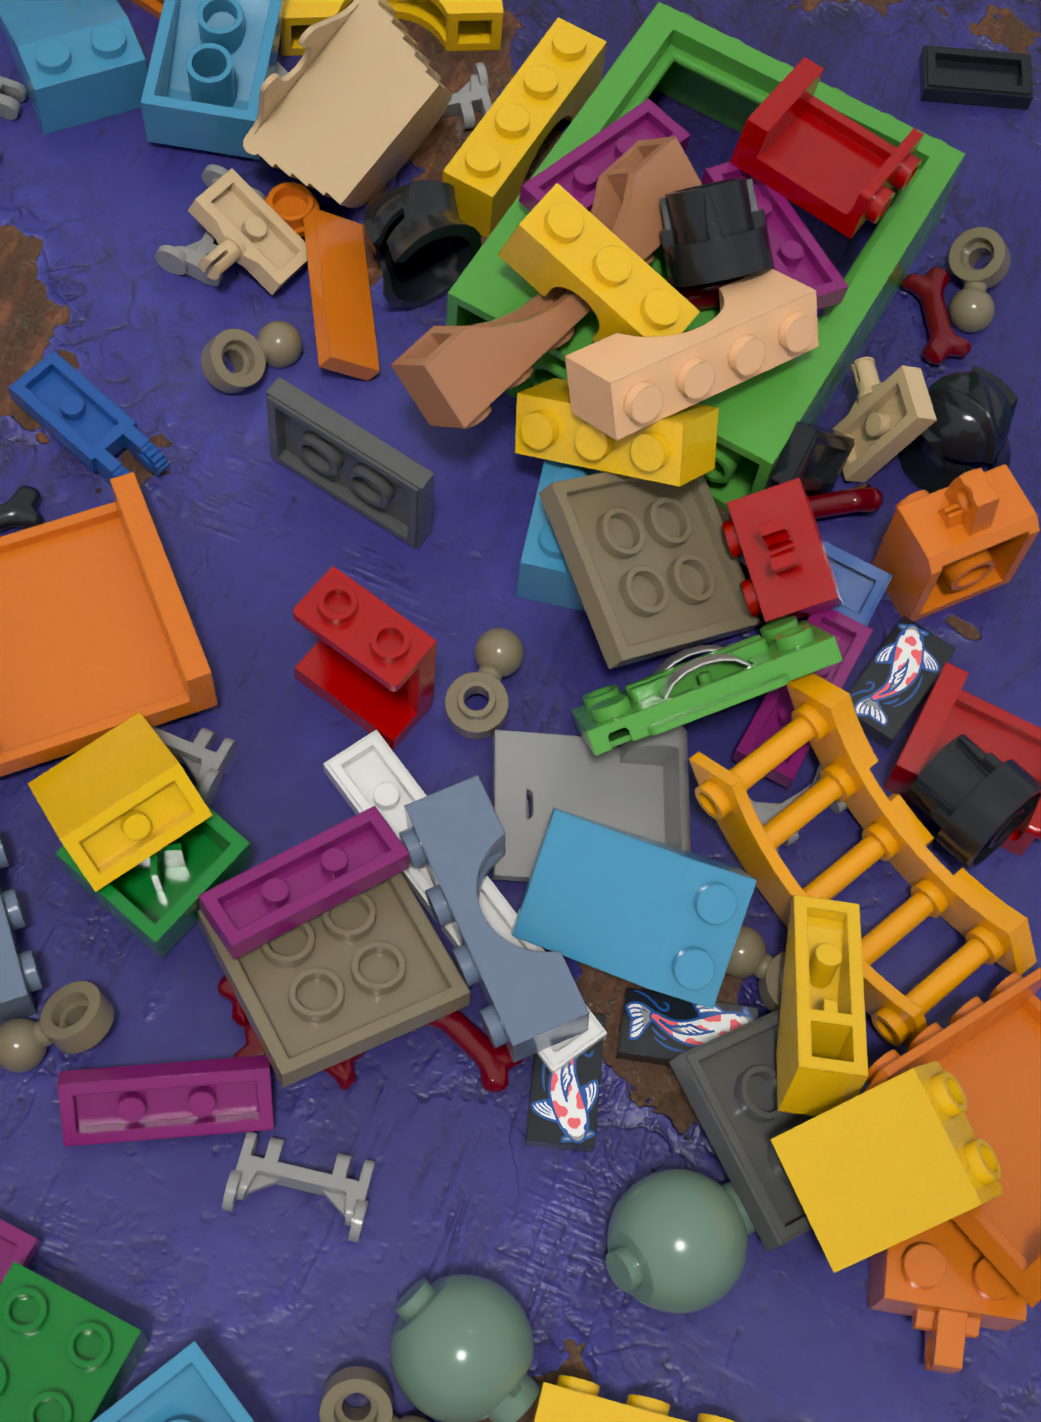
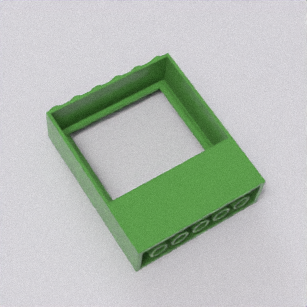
[446,2,966,512]

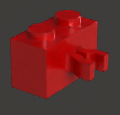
[722,478,843,624]

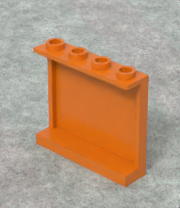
[0,472,218,777]
[864,967,1041,1308]

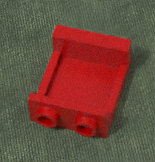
[730,57,924,239]
[293,566,437,751]
[883,662,1041,857]

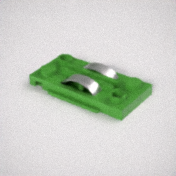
[571,616,843,756]

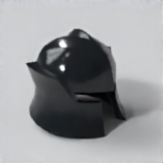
[364,180,481,309]
[899,365,1018,493]

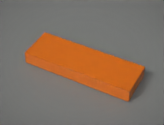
[303,208,380,381]

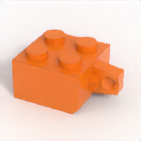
[872,464,1040,621]
[867,1219,1027,1374]

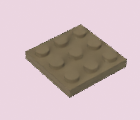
[539,472,764,669]
[198,872,470,1088]

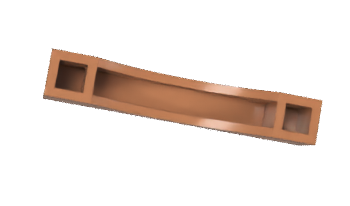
[391,136,702,429]

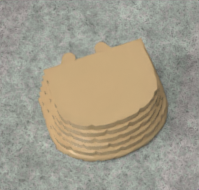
[243,0,452,208]

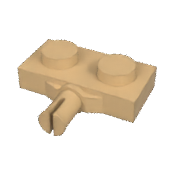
[188,168,308,295]
[833,357,937,483]

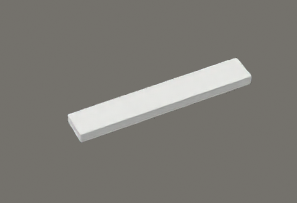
[323,730,607,1074]

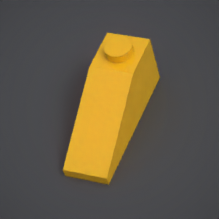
[776,895,868,1116]

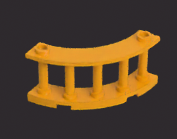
[689,673,1037,1047]

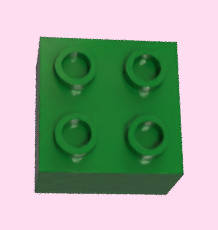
[55,806,253,959]
[0,1261,149,1422]

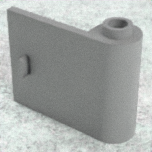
[492,726,691,882]

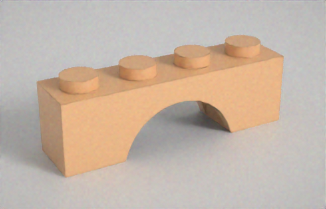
[565,268,819,441]

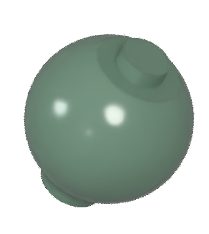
[606,1169,756,1314]
[390,1274,540,1422]

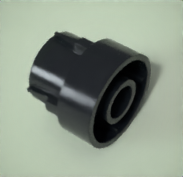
[659,177,774,288]
[907,734,1041,870]

